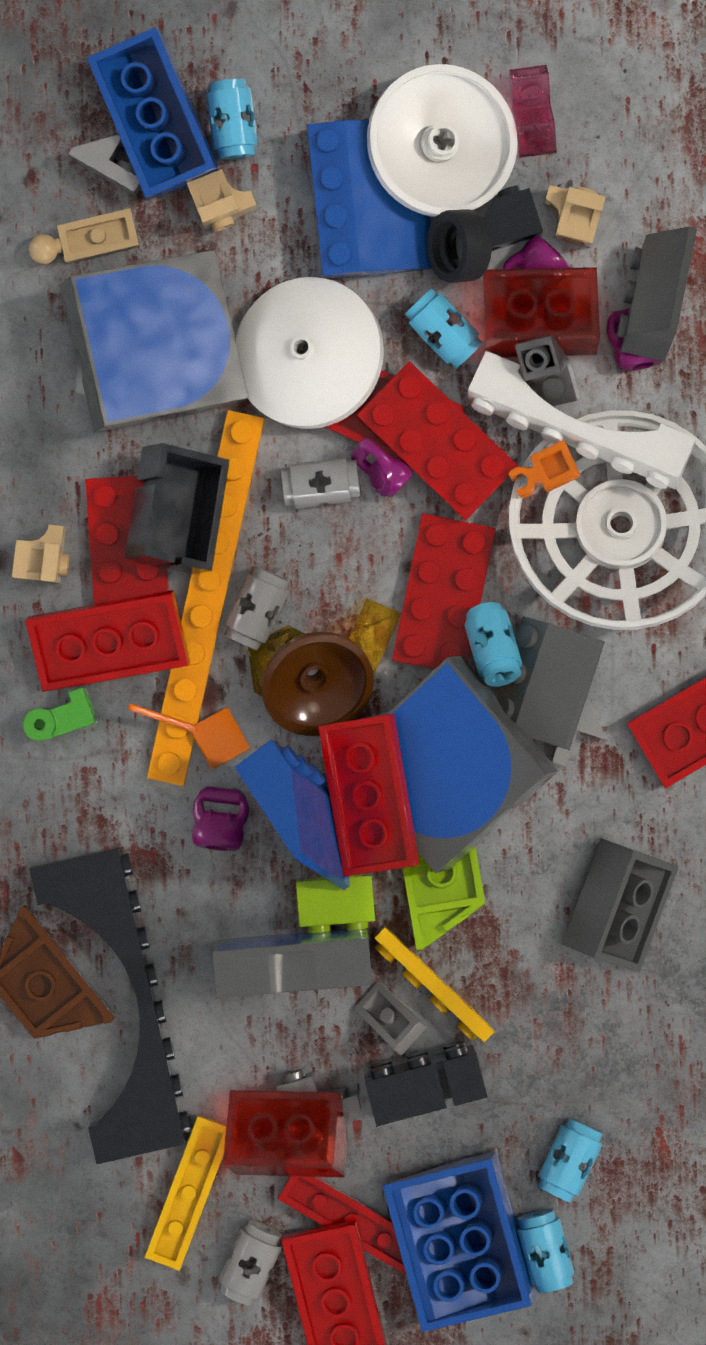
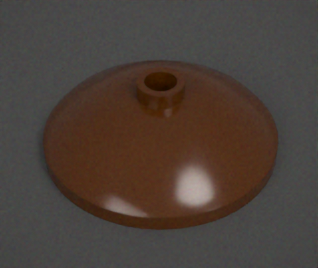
[261,632,374,736]

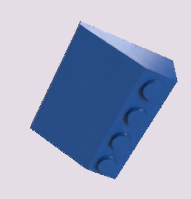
[307,120,432,280]
[235,739,350,890]
[382,1151,536,1332]

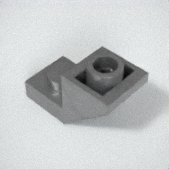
[515,334,580,406]
[276,1069,361,1120]

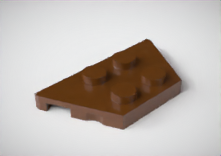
[0,905,116,1039]

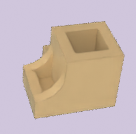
[187,169,257,232]
[543,185,606,248]
[12,524,70,584]

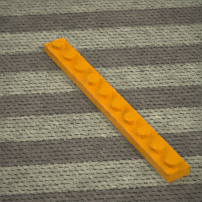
[147,410,265,786]

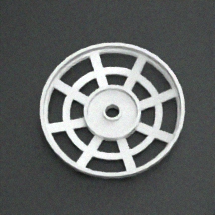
[509,410,706,630]

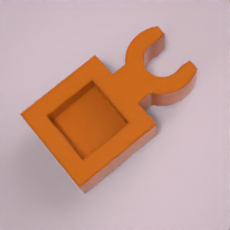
[508,440,581,498]

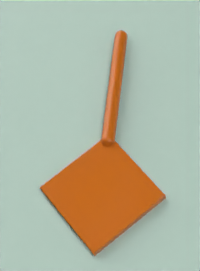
[128,703,251,770]

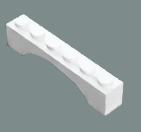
[467,351,696,489]

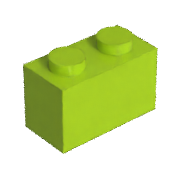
[296,874,375,933]

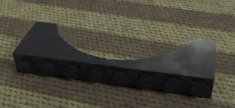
[29,846,192,1164]

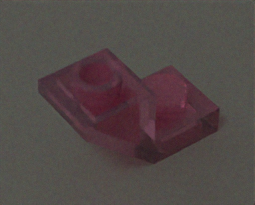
[509,65,557,158]

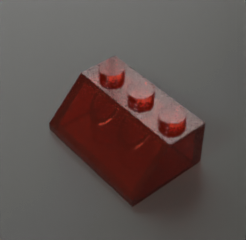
[483,267,600,357]
[223,1090,348,1178]

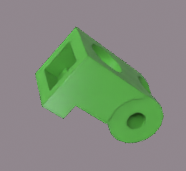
[23,687,98,741]

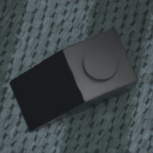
[484,185,543,252]

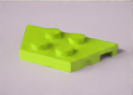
[403,846,485,951]

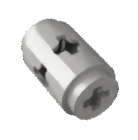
[281,457,361,509]
[224,566,289,650]
[218,1220,283,1306]

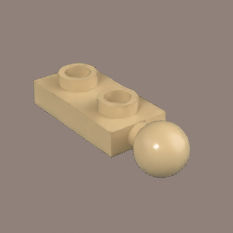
[28,208,140,264]

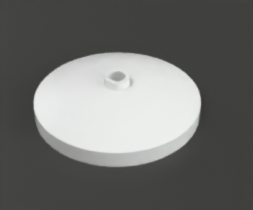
[367,64,518,217]
[235,277,384,429]

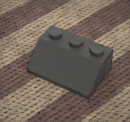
[616,226,697,362]
[497,616,605,750]
[562,838,679,972]

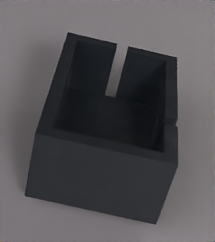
[124,443,230,574]
[364,1041,488,1127]

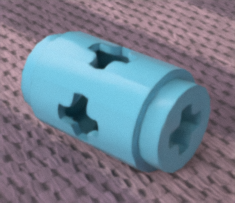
[206,79,258,160]
[404,288,483,369]
[464,602,523,687]
[537,1118,603,1203]
[516,1209,575,1293]

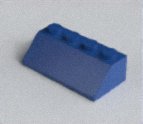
[87,27,220,199]

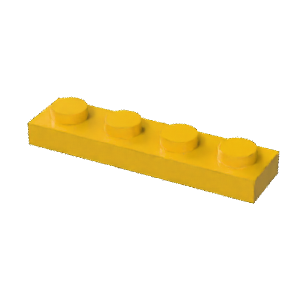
[374,925,495,1043]
[144,1114,233,1271]

